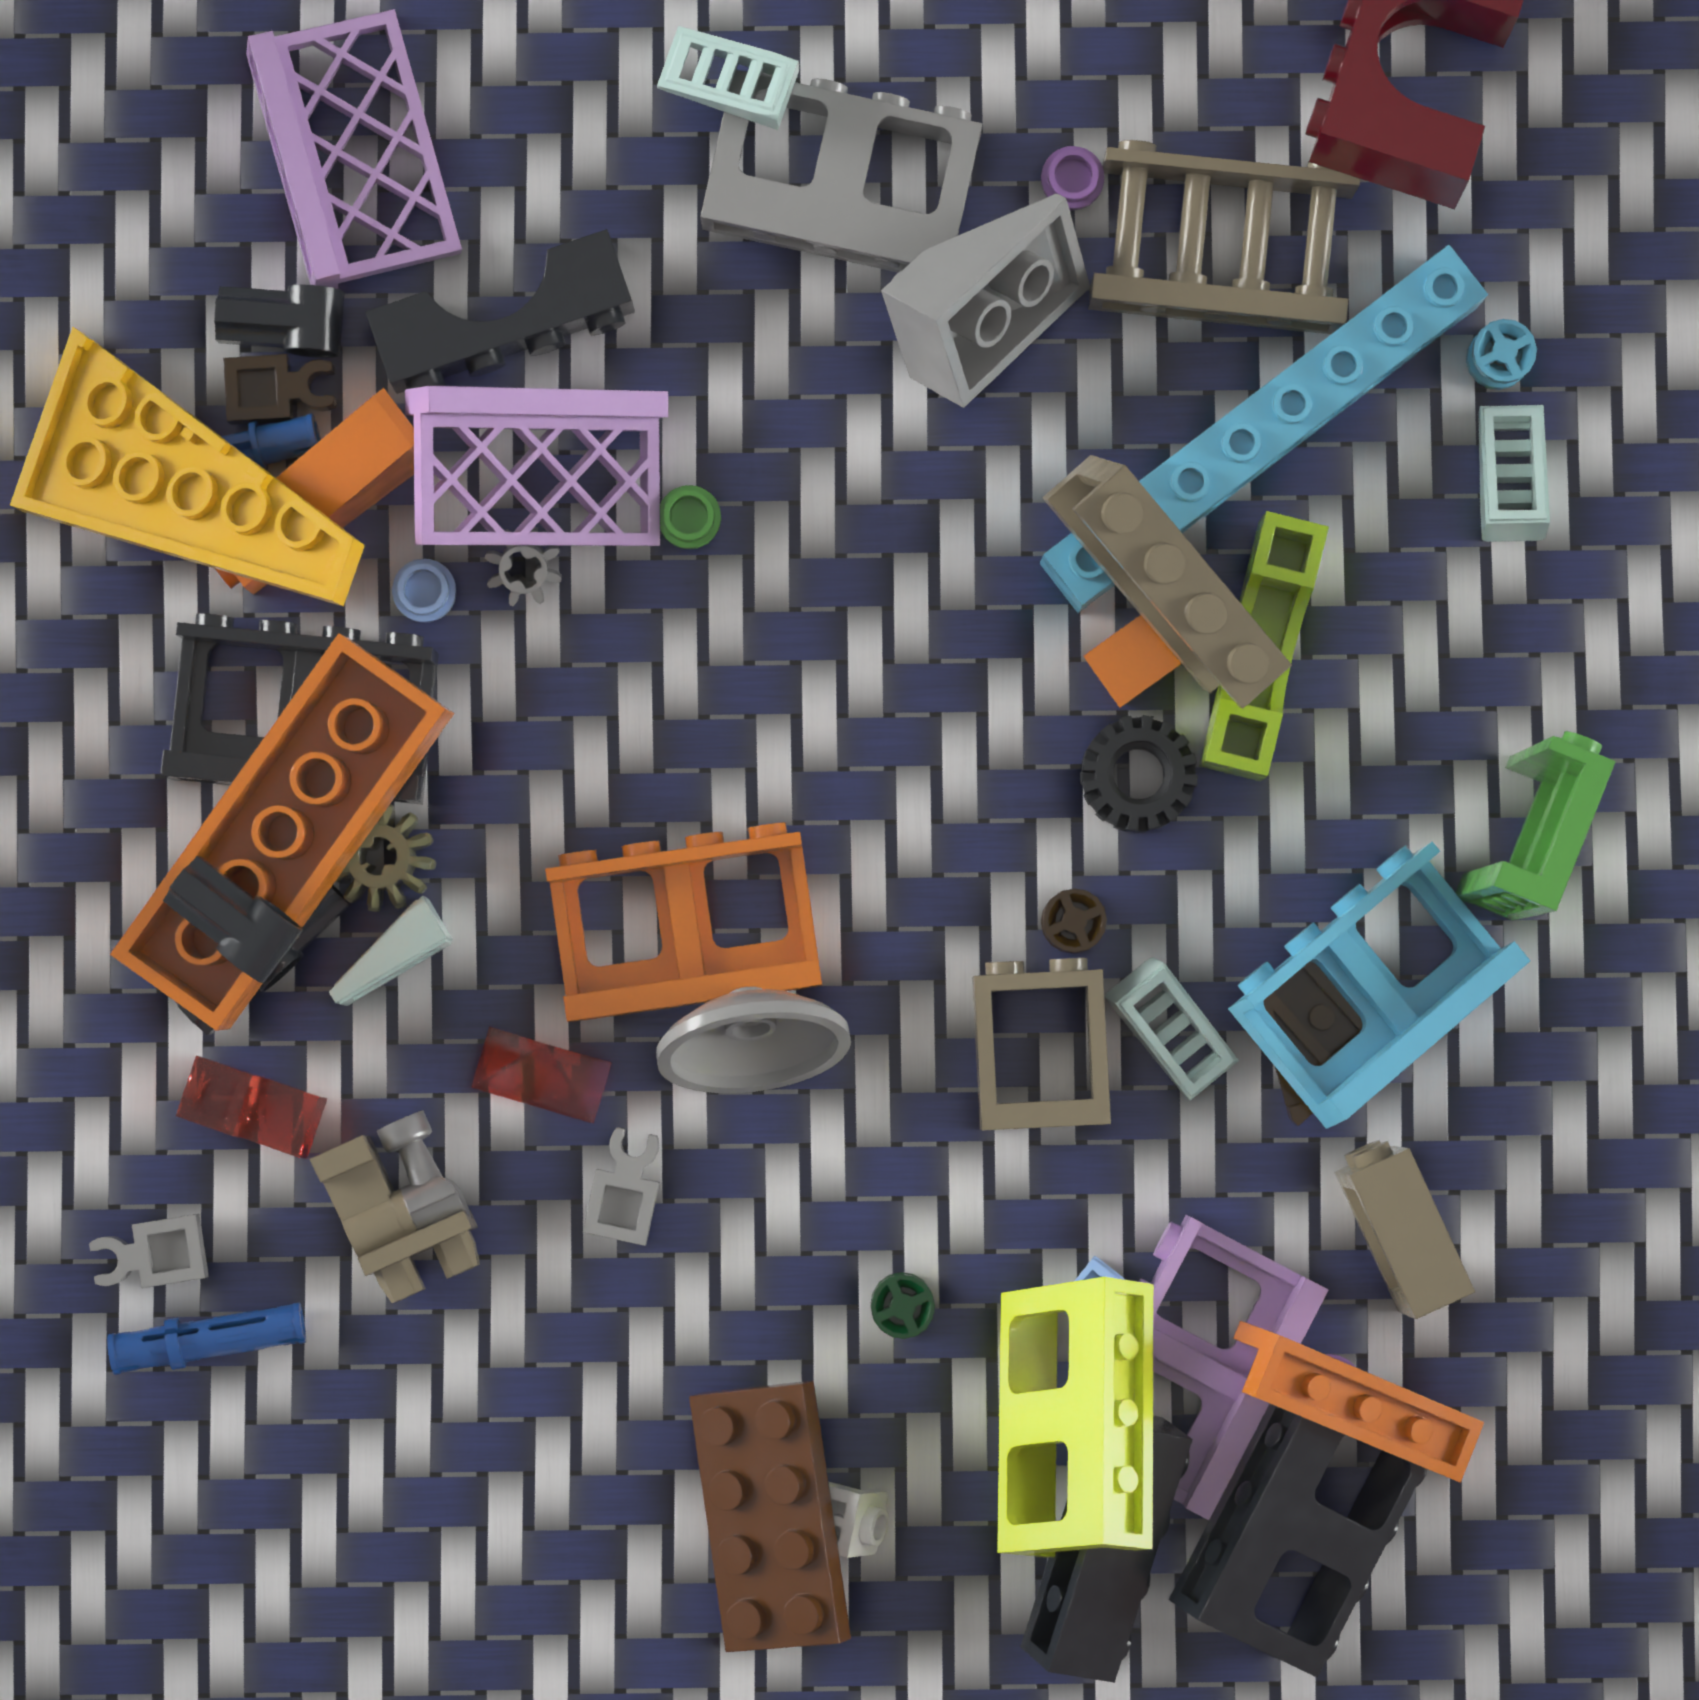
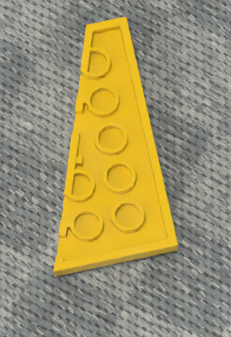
[10,327,365,607]

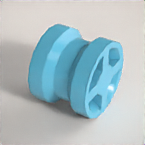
[1466,319,1537,390]

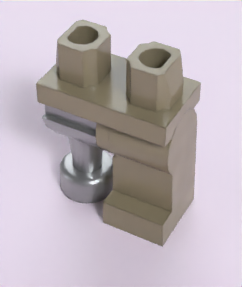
[309,1110,480,1303]

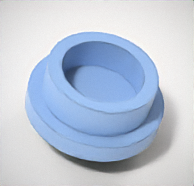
[392,559,456,623]

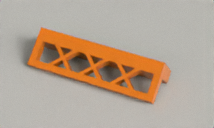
[1233,1321,1484,1483]

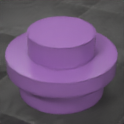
[1041,146,1104,210]

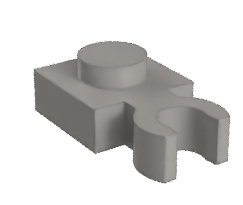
[583,1127,660,1246]
[89,1214,209,1288]

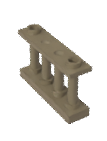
[1088,140,1360,334]

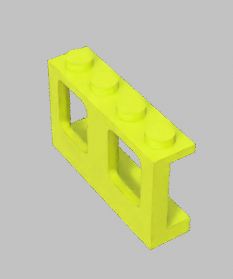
[997,1277,1154,1558]

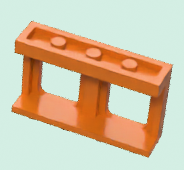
[545,822,822,1022]

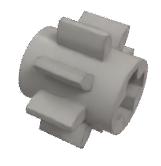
[485,527,562,606]

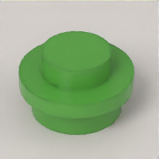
[660,485,721,549]

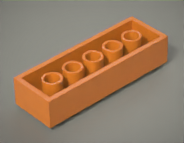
[110,633,455,1031]

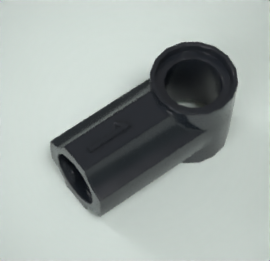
[214,284,345,358]
[163,856,304,983]

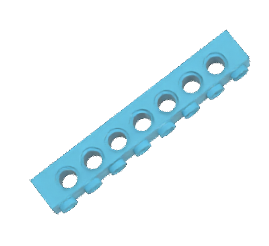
[1040,245,1488,613]

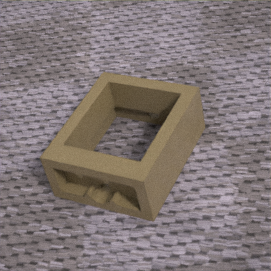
[972,958,1111,1131]
[1334,1140,1475,1319]

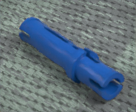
[107,1302,306,1375]

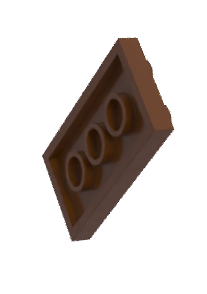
[689,1380,851,1652]

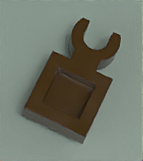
[223,354,337,425]

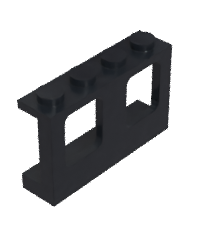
[160,613,439,805]
[1168,1404,1428,1678]

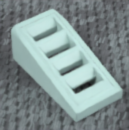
[657,26,799,130]
[1479,405,1550,542]
[329,896,453,1006]
[1105,957,1239,1101]

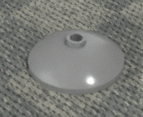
[656,987,851,1093]

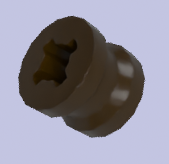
[1041,888,1107,954]

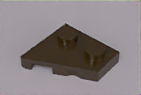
[1264,962,1362,1126]

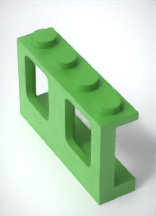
[1456,731,1616,921]

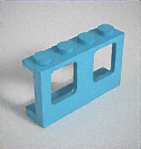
[1228,841,1530,1129]

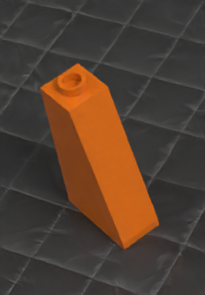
[215,388,414,595]

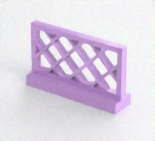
[246,9,462,289]
[405,386,668,546]

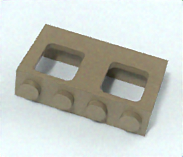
[1042,455,1292,709]

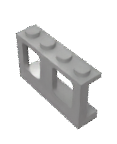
[700,69,982,273]

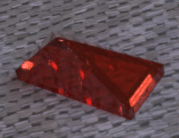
[471,1026,612,1124]

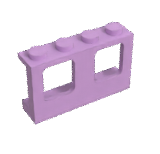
[1139,1215,1328,1520]

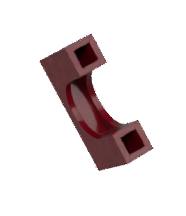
[1305,0,1523,210]

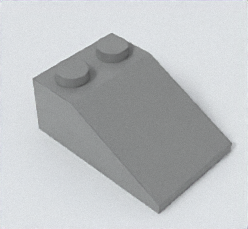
[881,194,1090,408]

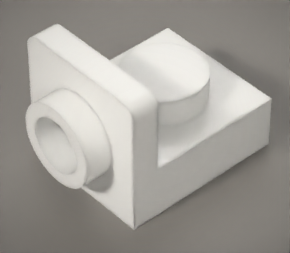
[828,1481,889,1558]

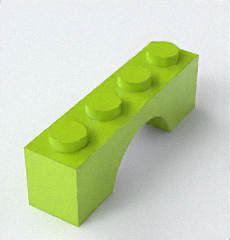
[1199,511,1329,781]

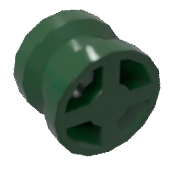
[870,1272,935,1339]

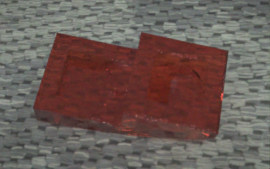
[176,1055,328,1159]

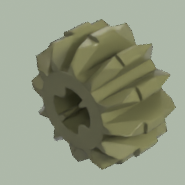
[334,804,436,912]

